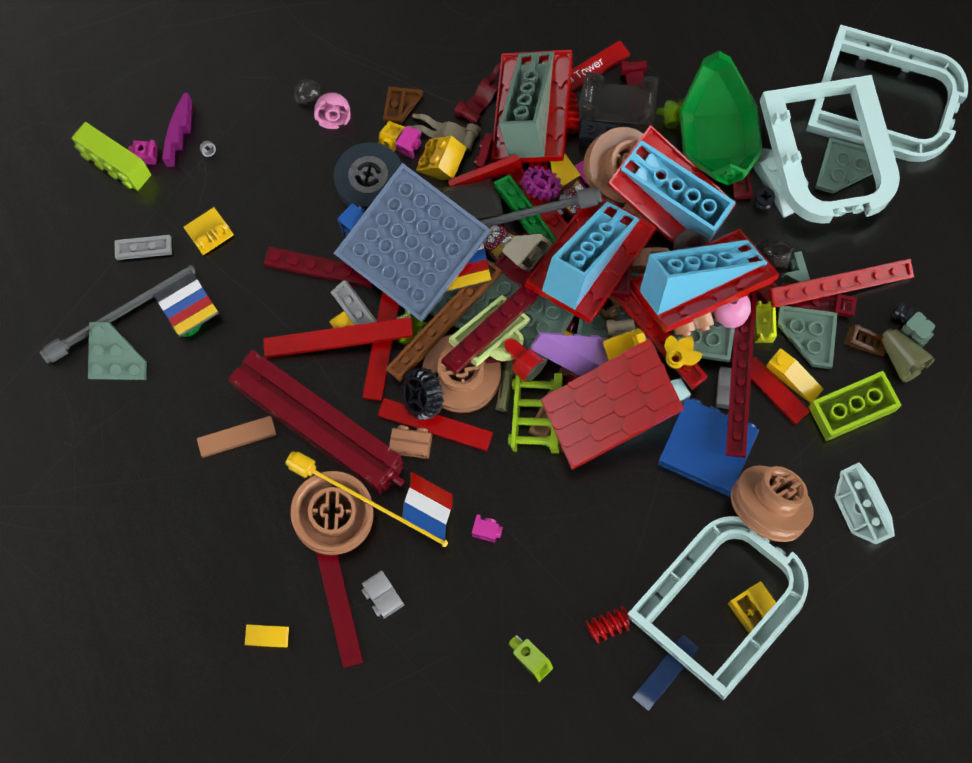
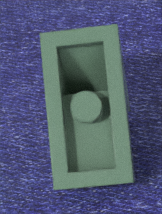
[782,251,810,284]

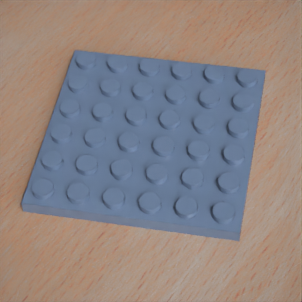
[334,163,492,322]

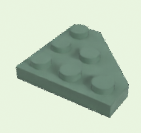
[815,137,873,194]
[777,306,838,369]
[88,322,147,380]

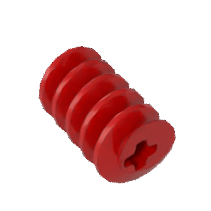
[566,92,581,134]
[585,605,630,643]

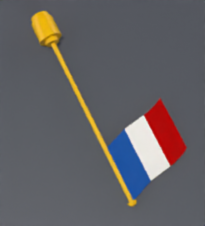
[285,451,453,547]

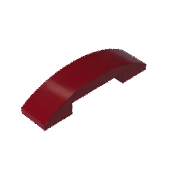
[780,283,857,317]

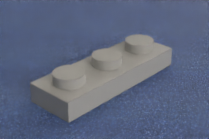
[115,235,172,260]
[331,280,377,325]

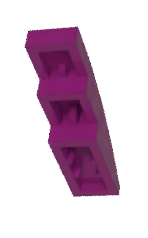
[162,93,192,167]

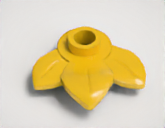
[664,335,702,369]

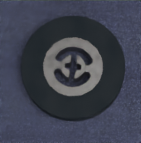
[333,142,401,211]

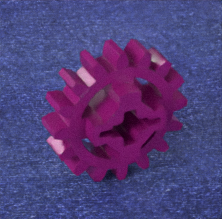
[521,166,562,201]

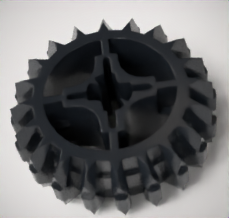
[401,368,445,420]

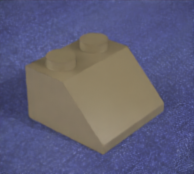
[502,234,553,273]

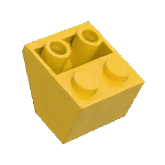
[416,136,467,180]
[728,581,776,634]

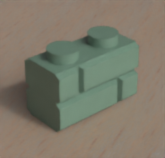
[900,312,935,347]

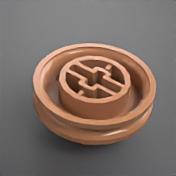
[584,127,643,206]
[422,333,501,413]
[731,466,814,542]
[291,471,374,555]

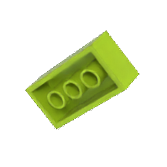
[71,122,151,191]
[809,371,901,441]

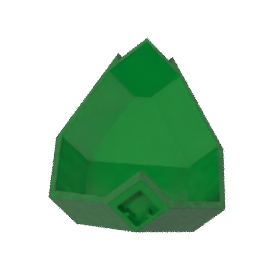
[679,51,763,185]

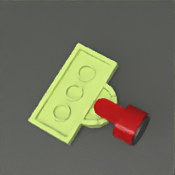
[449,295,545,382]

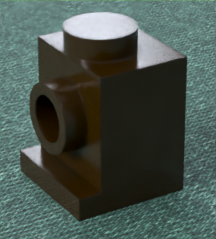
[598,295,621,321]

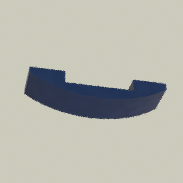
[632,635,699,711]

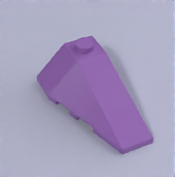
[530,332,608,376]

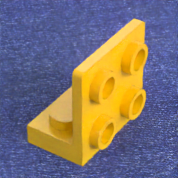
[603,328,646,361]

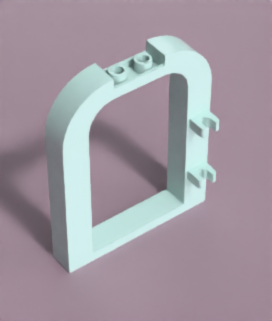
[806,25,968,162]
[760,75,900,223]
[628,516,808,700]

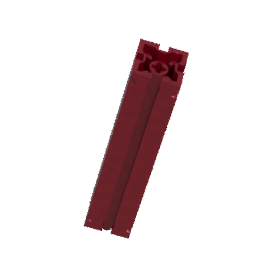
[228,349,405,494]

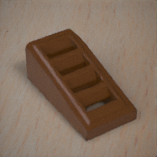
[844,324,886,357]

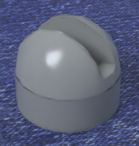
[200,141,216,157]

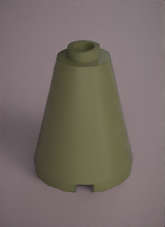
[881,328,935,382]

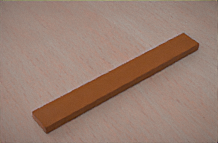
[385,260,503,382]

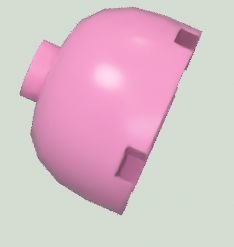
[314,93,350,129]
[712,296,751,328]

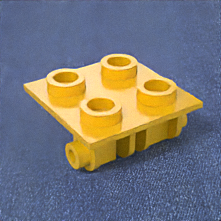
[183,207,234,255]

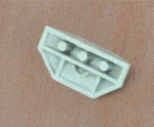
[753,148,809,218]
[835,463,895,544]

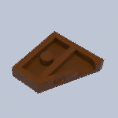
[383,86,423,124]

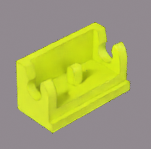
[754,301,777,343]

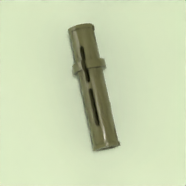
[495,361,515,412]

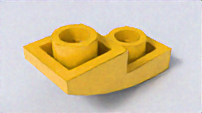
[245,624,289,647]

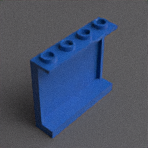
[657,398,759,497]

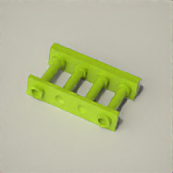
[508,373,563,453]

